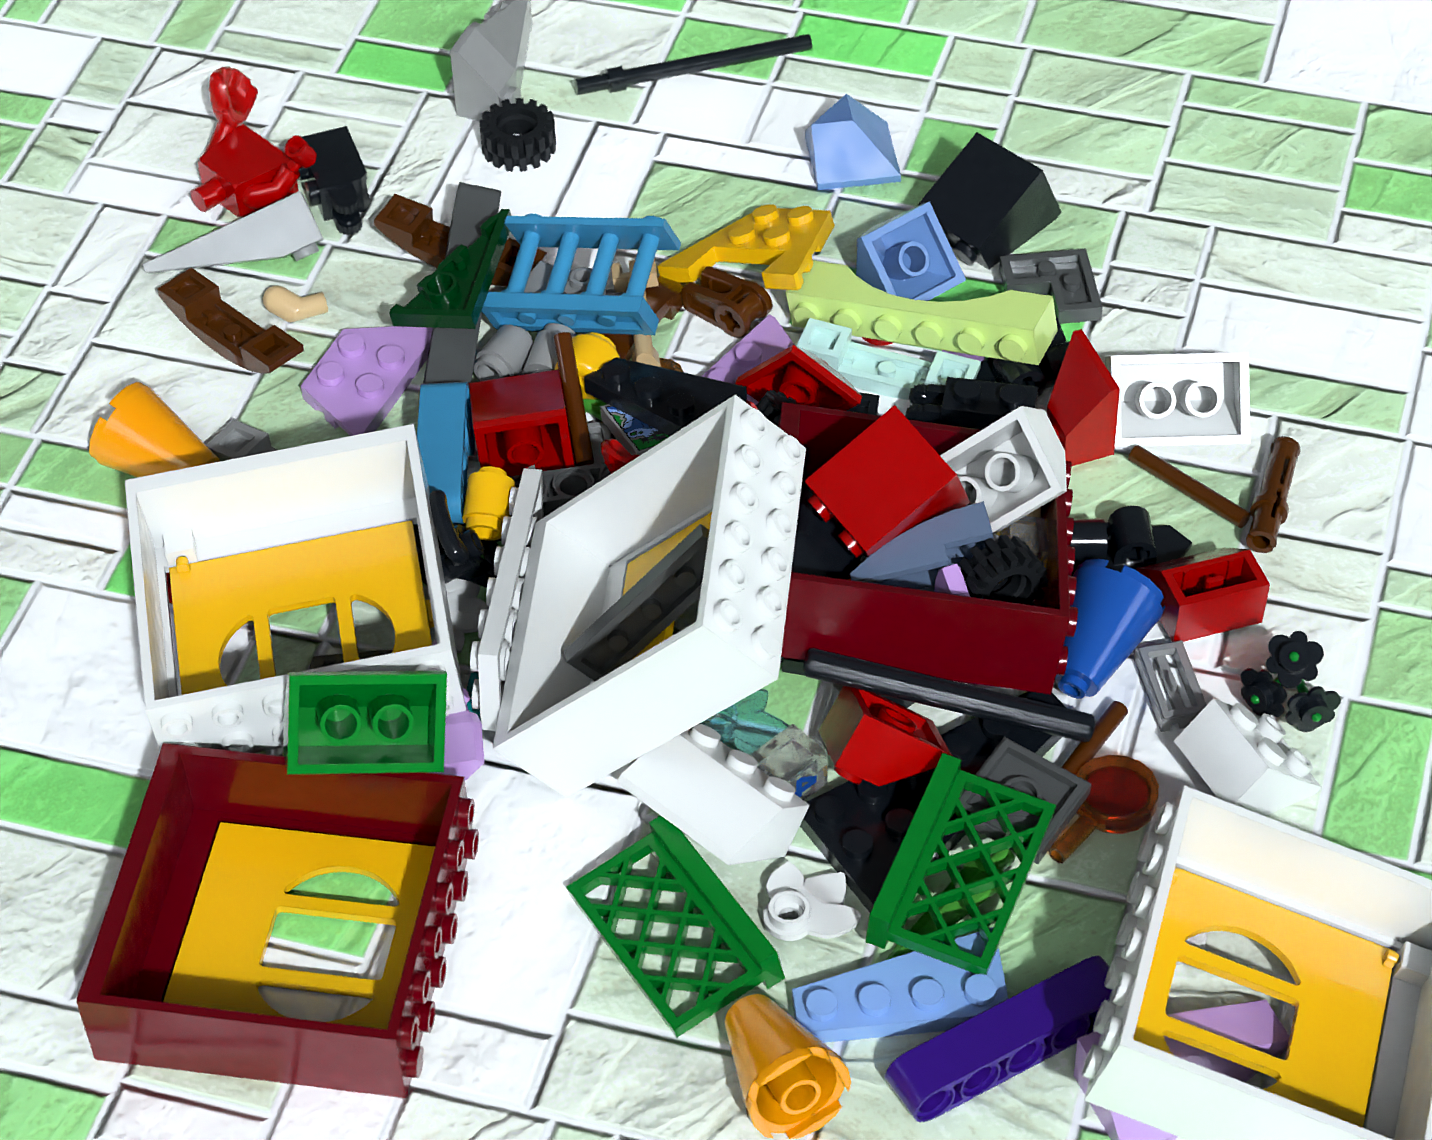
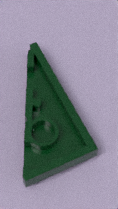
[389,209,511,329]

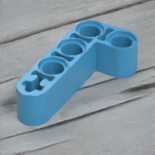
[416,382,475,526]

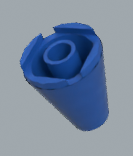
[1055,559,1165,699]

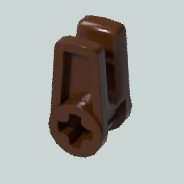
[682,266,773,338]

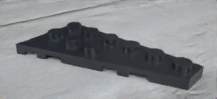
[800,691,1066,913]

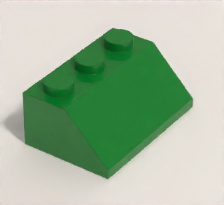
[283,671,447,775]

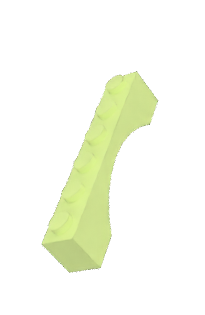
[785,260,1058,365]

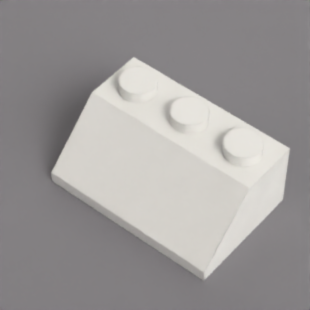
[1105,352,1251,447]
[940,406,1067,534]
[617,724,810,865]

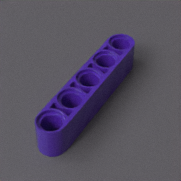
[885,956,1112,1122]

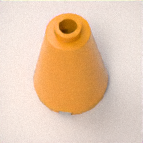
[89,382,220,477]
[725,994,851,1139]

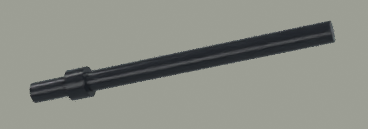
[574,34,812,95]

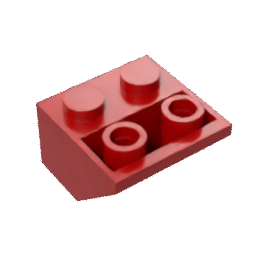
[1136,548,1270,642]

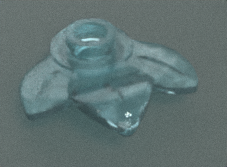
[699,689,792,767]

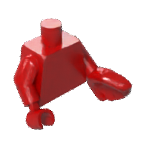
[191,66,316,217]

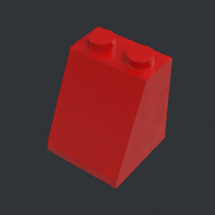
[469,369,574,476]
[805,405,970,558]

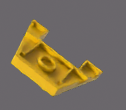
[657,204,835,291]

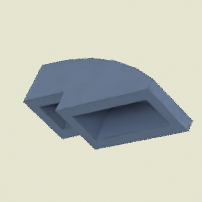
[850,501,993,591]

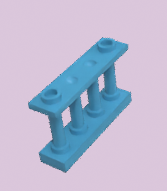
[482,213,681,335]

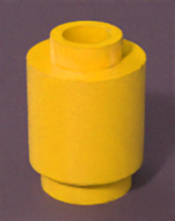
[462,466,515,541]

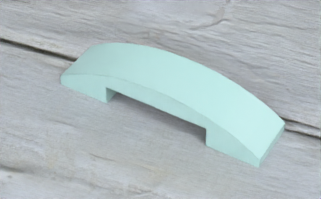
[796,318,981,400]

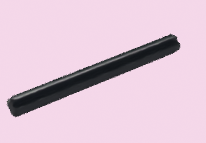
[803,648,1095,743]

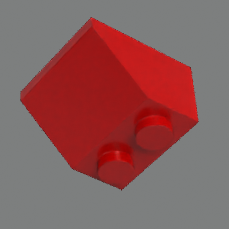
[818,686,952,787]

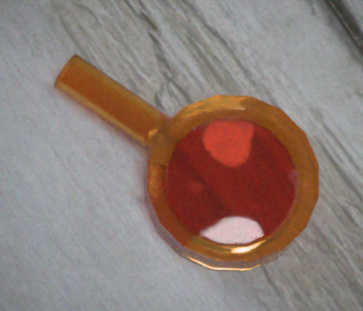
[1048,755,1159,863]

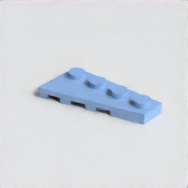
[792,927,1008,1043]

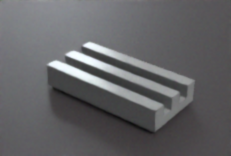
[1134,641,1207,732]

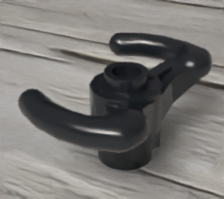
[417,490,498,588]

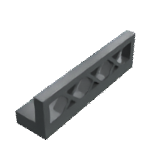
[564,524,710,681]

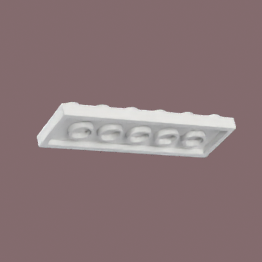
[470,468,544,731]

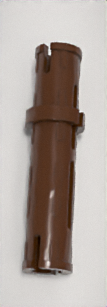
[1246,436,1301,553]

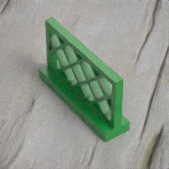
[865,753,1056,975]
[566,815,785,1038]

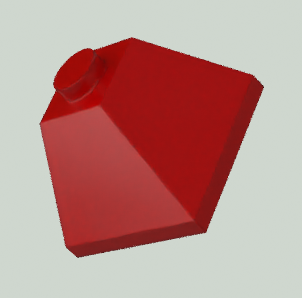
[1047,329,1120,466]
[735,345,862,411]

